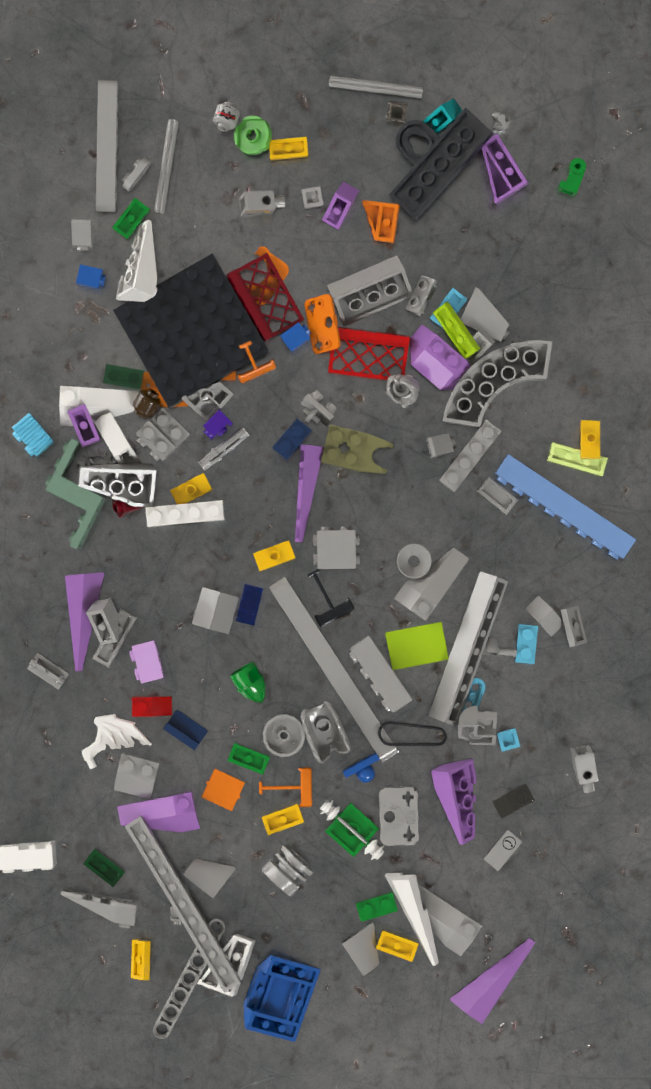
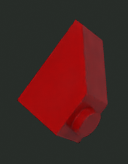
[132,696,172,717]

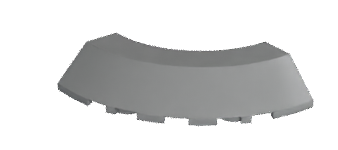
[442,340,553,428]

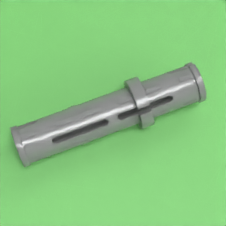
[197,426,250,471]

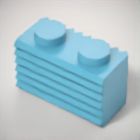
[12,413,55,457]

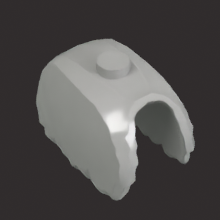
[301,701,351,763]

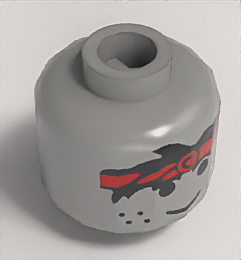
[213,102,240,132]

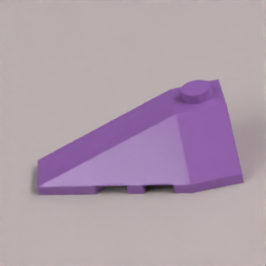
[117,791,200,832]

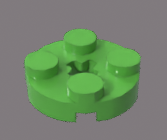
[234,116,272,155]

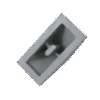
[525,596,564,636]

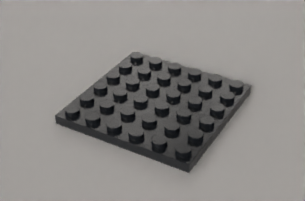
[113,253,269,409]

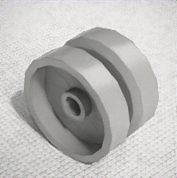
[263,714,305,757]

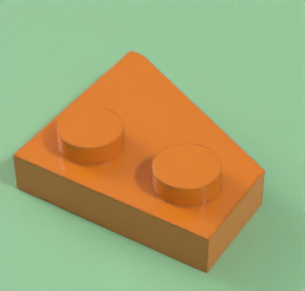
[362,200,400,243]

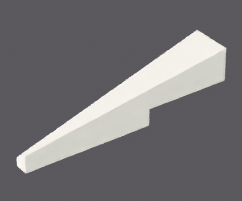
[385,873,439,966]

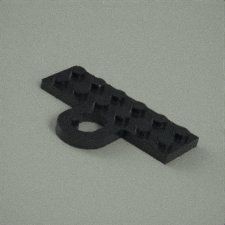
[389,107,494,220]

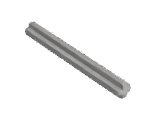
[329,76,423,98]
[154,119,178,214]

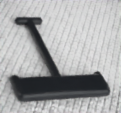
[308,569,354,627]

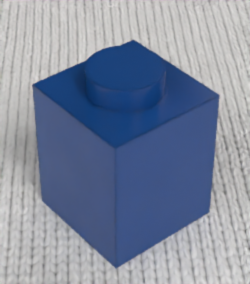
[76,264,106,290]
[280,322,311,353]

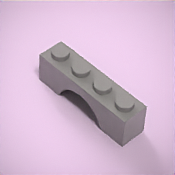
[439,419,501,493]

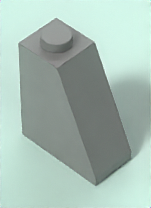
[461,288,510,343]

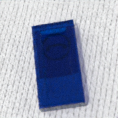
[236,584,263,626]

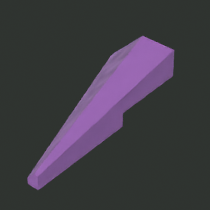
[295,444,324,542]

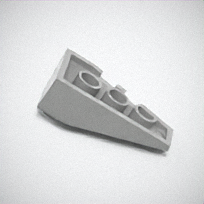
[78,463,156,507]
[61,889,139,928]

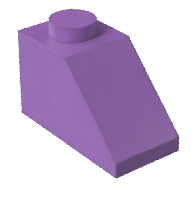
[322,182,359,230]
[67,404,102,448]

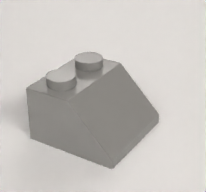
[114,753,160,799]

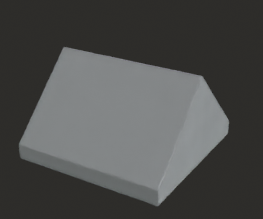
[192,587,239,634]

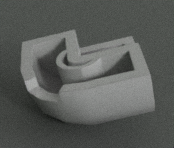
[458,705,497,745]

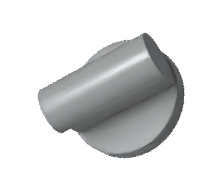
[492,112,511,131]

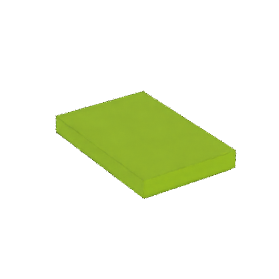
[385,622,449,670]

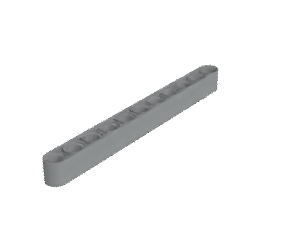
[269,577,398,762]

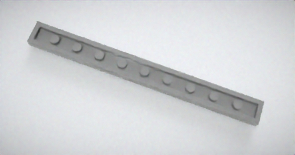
[125,816,242,993]

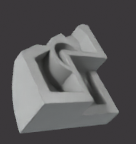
[342,922,379,976]

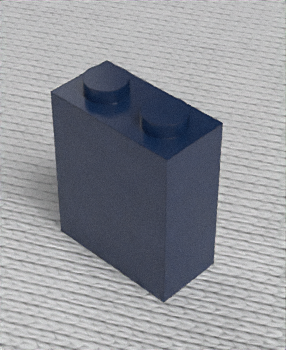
[272,418,312,462]

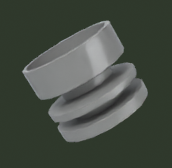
[262,845,313,896]

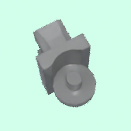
[301,390,337,426]

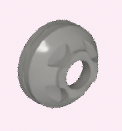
[397,544,432,579]

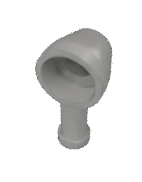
[483,637,517,657]

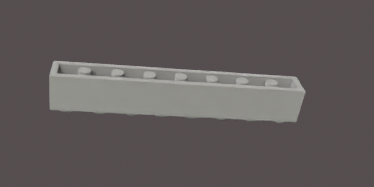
[429,571,508,726]

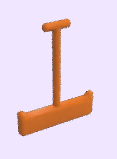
[237,341,276,383]
[259,767,312,807]

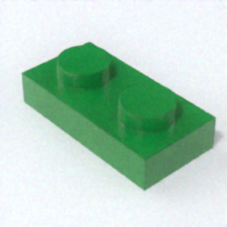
[112,198,150,240]
[227,743,270,775]
[356,892,398,922]

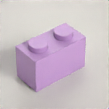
[130,640,164,683]

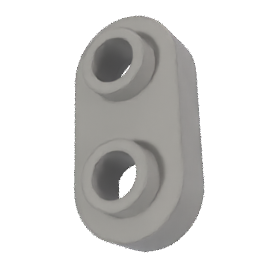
[122,157,152,192]

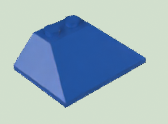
[243,955,321,1042]

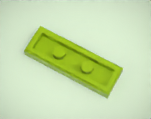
[432,301,481,360]

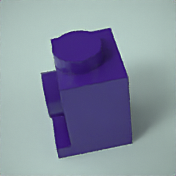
[203,410,234,440]

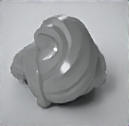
[386,374,420,408]

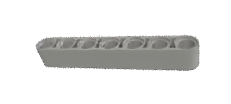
[96,80,118,212]
[153,916,226,1039]

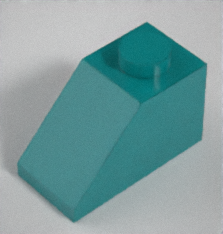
[422,99,463,134]

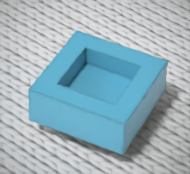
[496,728,520,752]

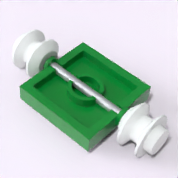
[320,800,385,860]

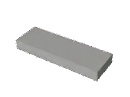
[92,608,137,668]

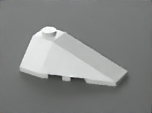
[116,220,157,302]
[59,386,139,427]

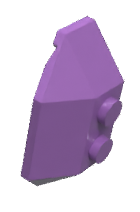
[409,325,471,390]

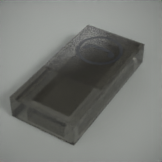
[492,783,535,819]

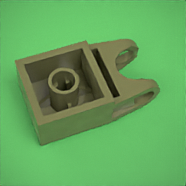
[321,425,394,474]

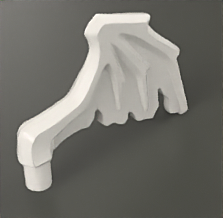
[82,714,152,769]

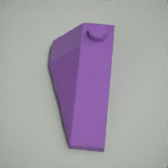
[431,759,476,845]

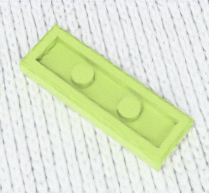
[547,442,608,476]

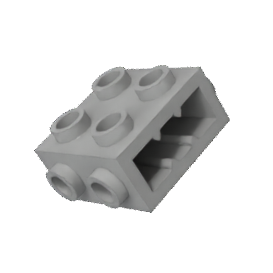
[313,526,360,569]

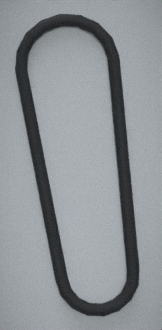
[378,721,447,746]

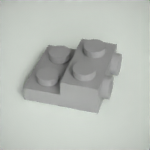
[135,407,190,461]

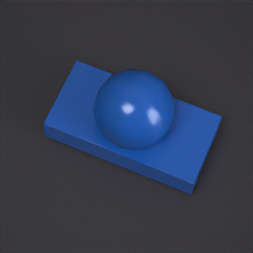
[343,752,380,783]

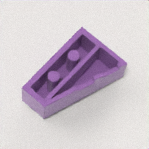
[482,134,529,204]

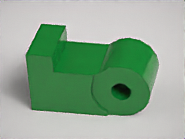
[557,158,586,197]

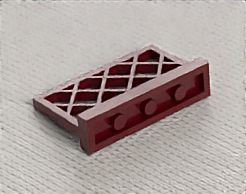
[226,253,304,342]

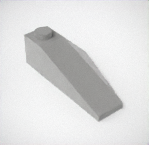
[394,548,469,621]
[418,884,482,956]

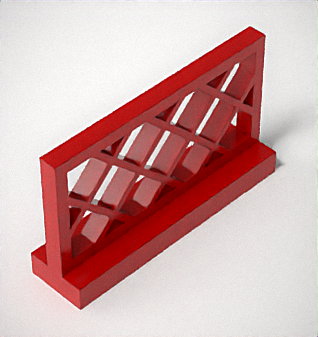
[328,327,410,380]

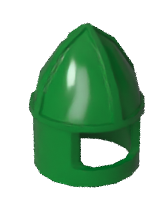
[229,661,265,703]

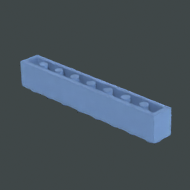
[495,454,636,560]

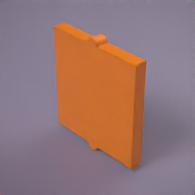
[202,769,245,811]

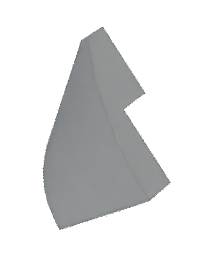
[181,381,234,422]
[183,858,236,898]

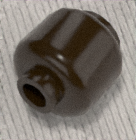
[133,389,161,419]

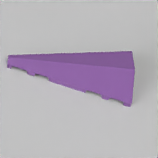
[65,572,104,671]
[450,938,535,1024]

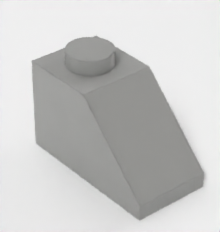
[71,219,94,251]
[426,433,456,459]
[86,598,119,645]

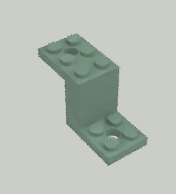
[45,439,105,550]

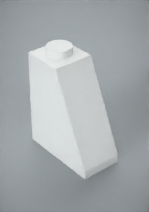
[94,412,141,464]

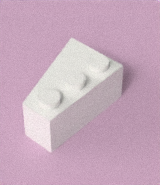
[0,841,57,873]
[197,934,256,997]

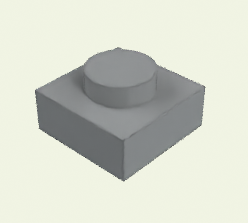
[301,186,324,209]

